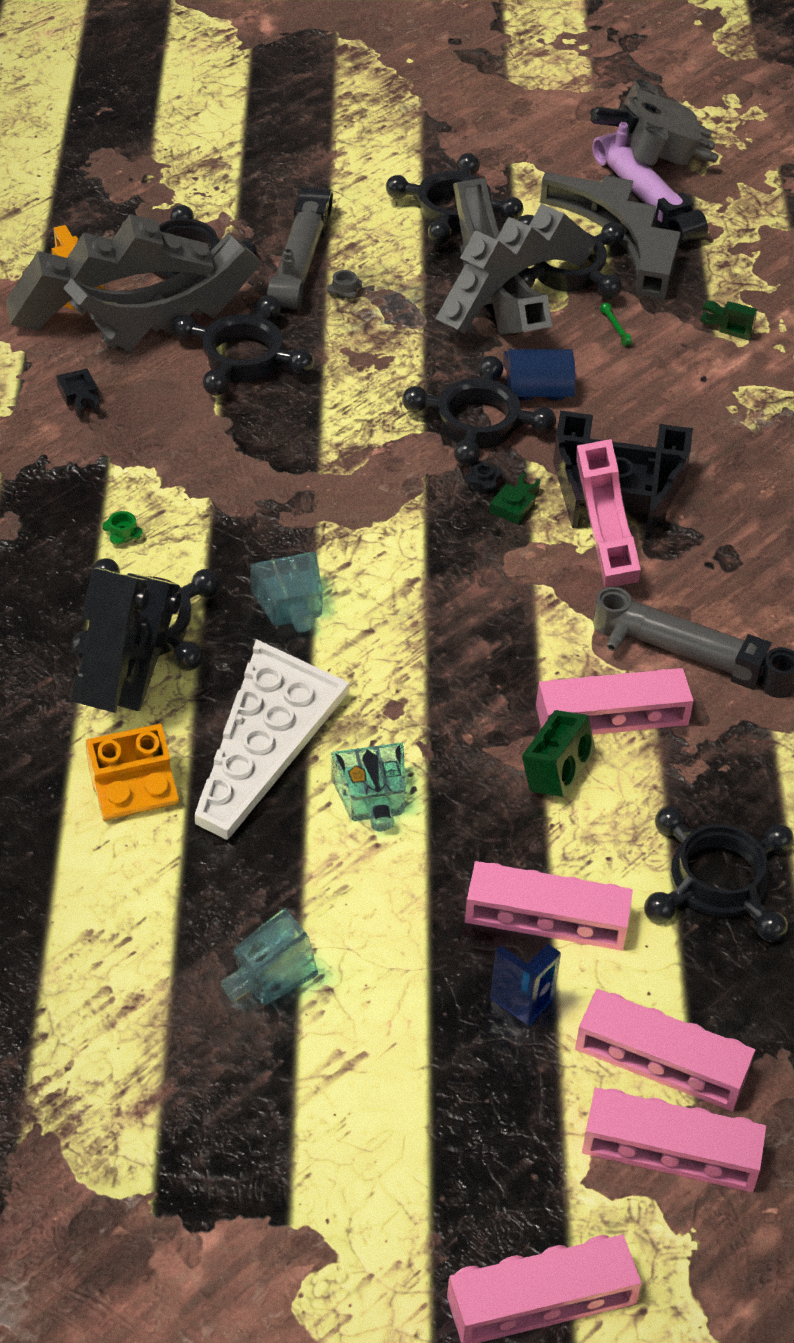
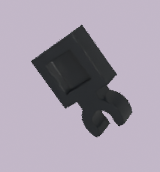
[56,368,100,418]

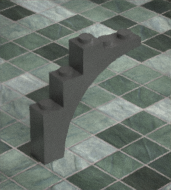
[540,172,681,299]
[453,178,553,334]
[435,203,597,334]
[6,214,214,331]
[63,233,262,353]

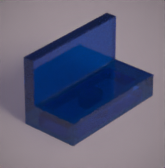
[490,944,561,1026]

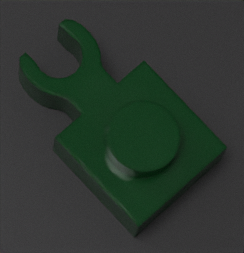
[700,300,758,340]
[489,473,540,525]

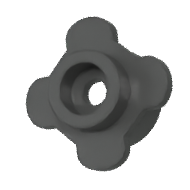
[327,270,362,299]

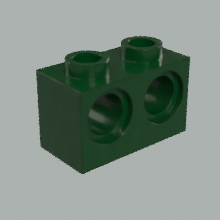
[522,710,596,797]

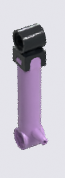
[592,122,708,246]

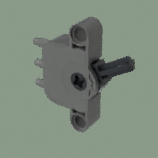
[590,79,718,165]

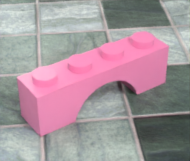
[577,439,641,588]

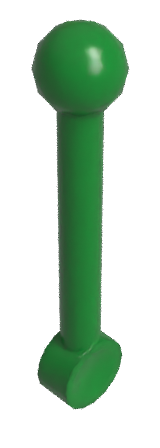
[600,303,632,347]

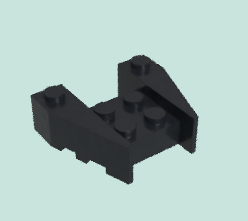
[553,410,693,538]
[71,568,181,713]

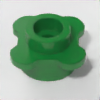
[103,511,143,545]

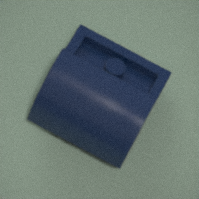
[503,349,575,401]

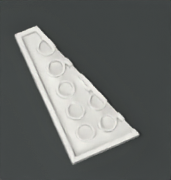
[195,639,349,840]

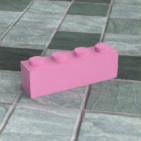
[536,668,693,735]
[465,861,633,951]
[575,988,755,1112]
[581,1087,766,1192]
[447,1234,642,1343]

